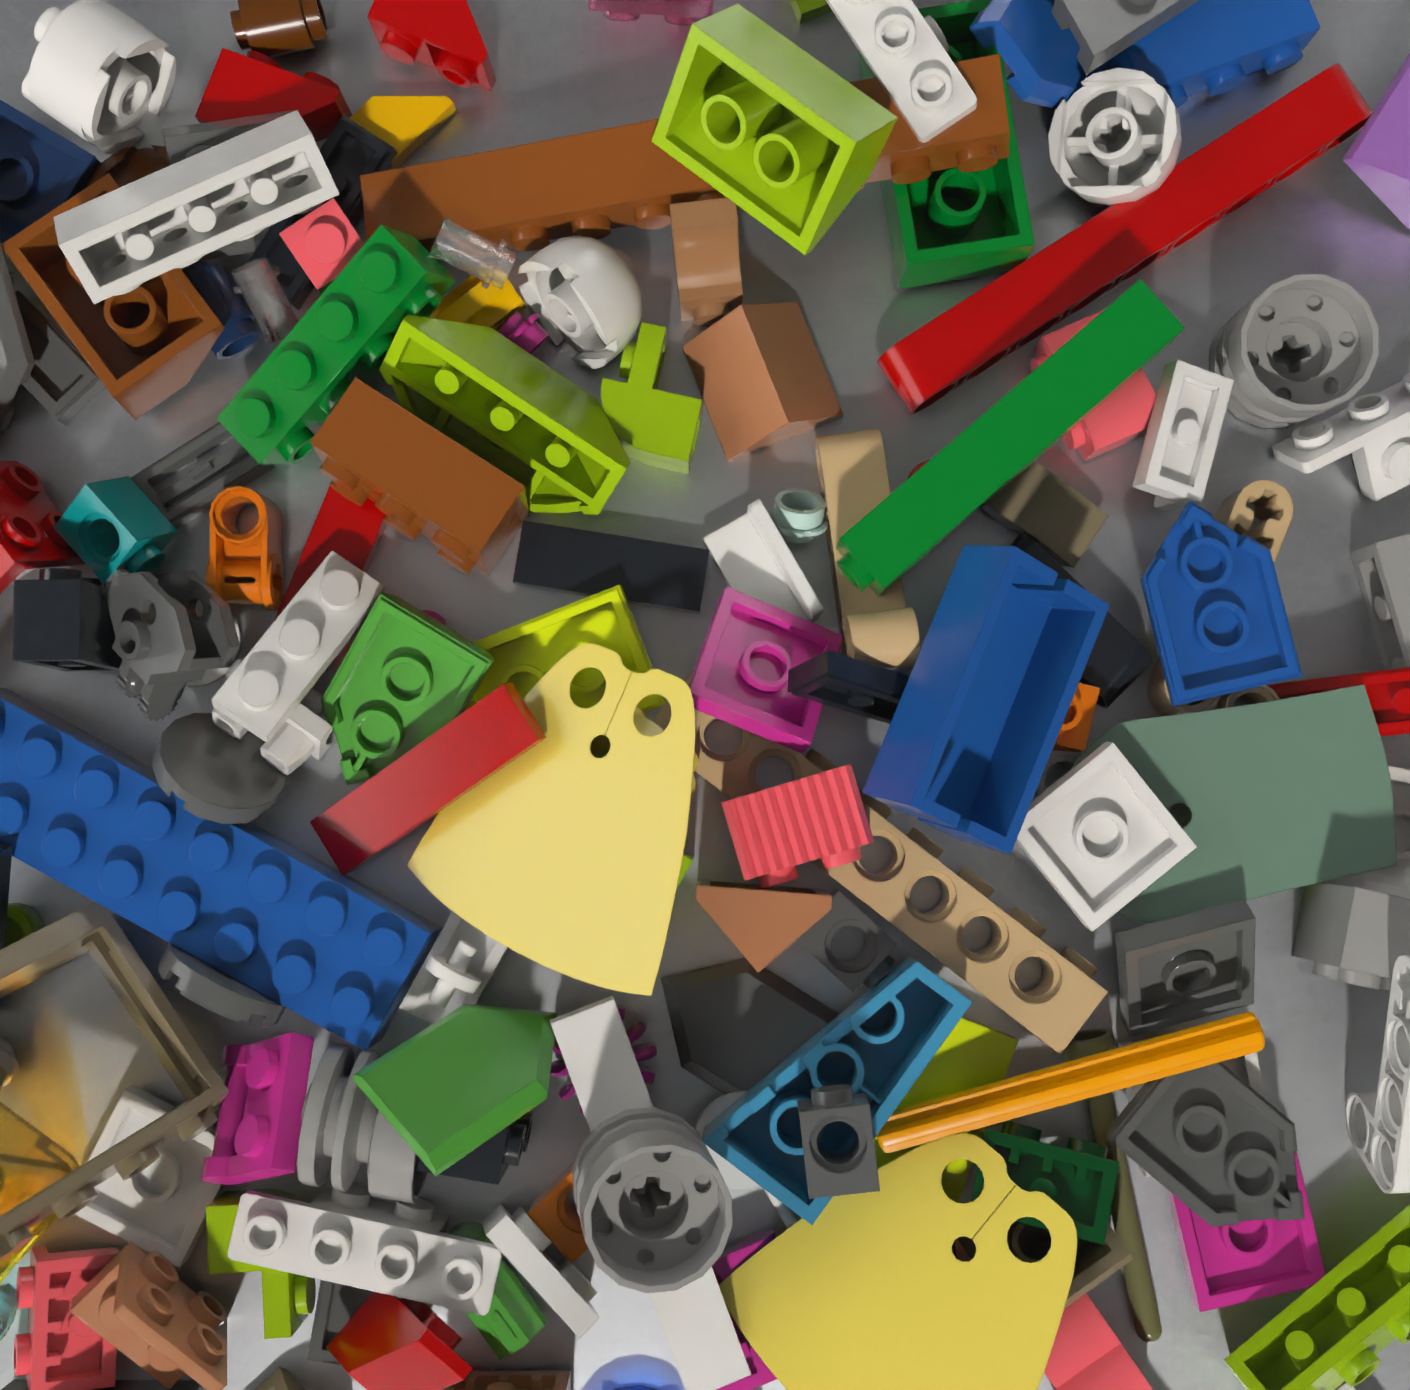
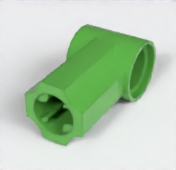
[448,1221,547,1360]

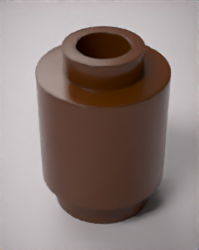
[230,0,329,58]

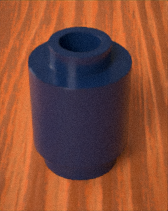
[182,261,261,360]

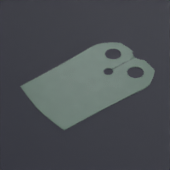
[1072,684,1397,923]

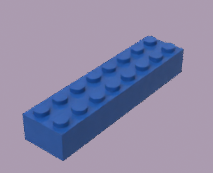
[0,687,443,1051]

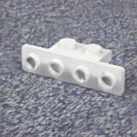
[826,0,977,143]
[1272,372,1410,501]
[228,1184,502,1316]

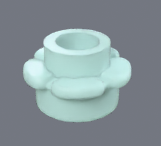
[768,489,828,544]

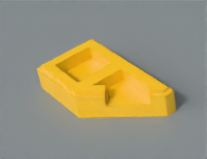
[349,96,457,170]

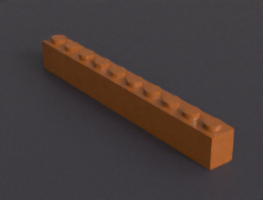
[360,54,1010,262]

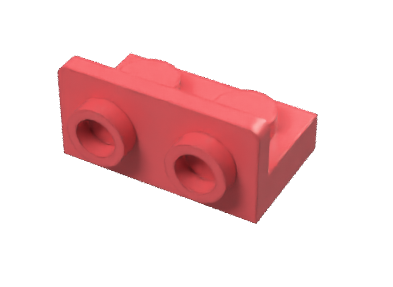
[13,1245,120,1390]

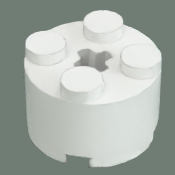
[22,0,177,154]

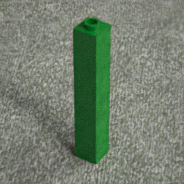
[836,279,1185,597]

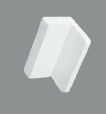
[1132,359,1234,511]
[703,499,824,622]

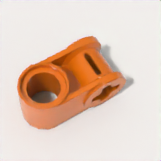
[206,486,285,611]

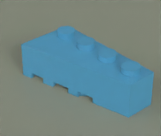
[702,955,972,1225]

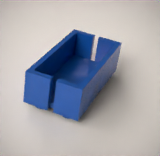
[862,545,1110,855]

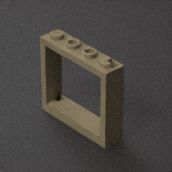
[0,902,229,1260]

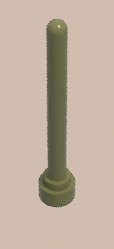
[1063,1029,1162,1343]

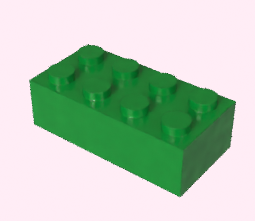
[858,0,1035,289]

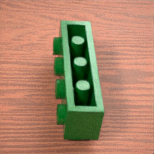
[216,224,456,464]

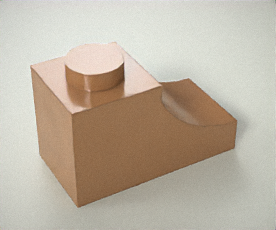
[669,198,743,326]

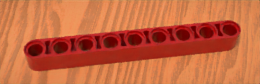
[877,63,1373,415]

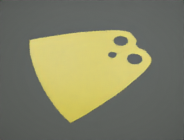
[407,643,696,996]
[719,1133,1077,1390]

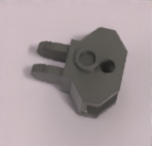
[106,570,240,721]

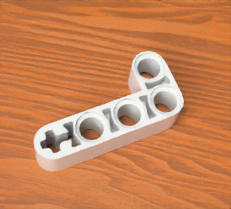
[1345,955,1410,1194]

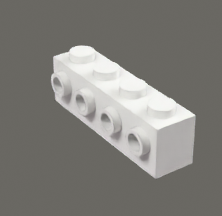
[53,110,340,304]

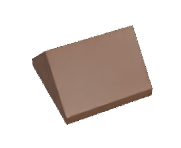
[682,301,843,462]
[695,880,832,973]

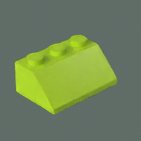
[651,3,898,255]

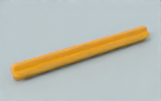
[876,1012,1265,1153]

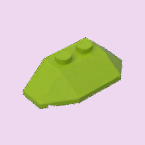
[379,314,631,515]

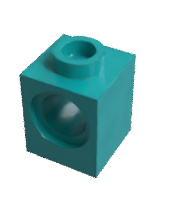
[53,476,178,584]

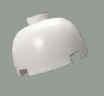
[1048,67,1182,206]
[518,235,643,369]

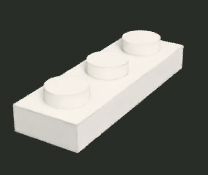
[211,551,385,743]

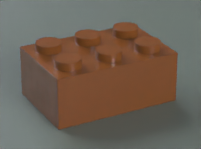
[310,377,529,576]

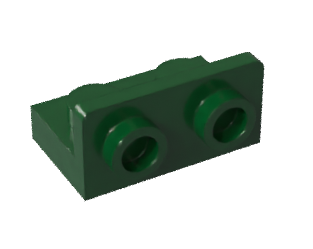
[970,1121,1119,1245]

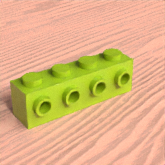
[1224,1205,1410,1390]

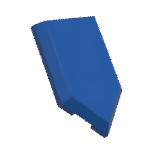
[970,0,1109,109]
[1140,501,1303,707]

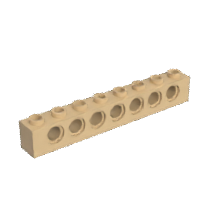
[652,670,1108,1055]

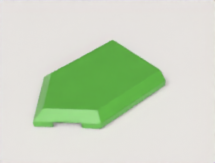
[321,592,494,785]
[353,1004,558,1176]

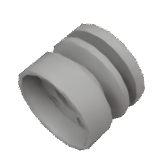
[1210,274,1379,428]
[297,1043,428,1204]
[572,1107,733,1293]

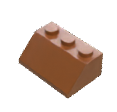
[1,173,224,420]

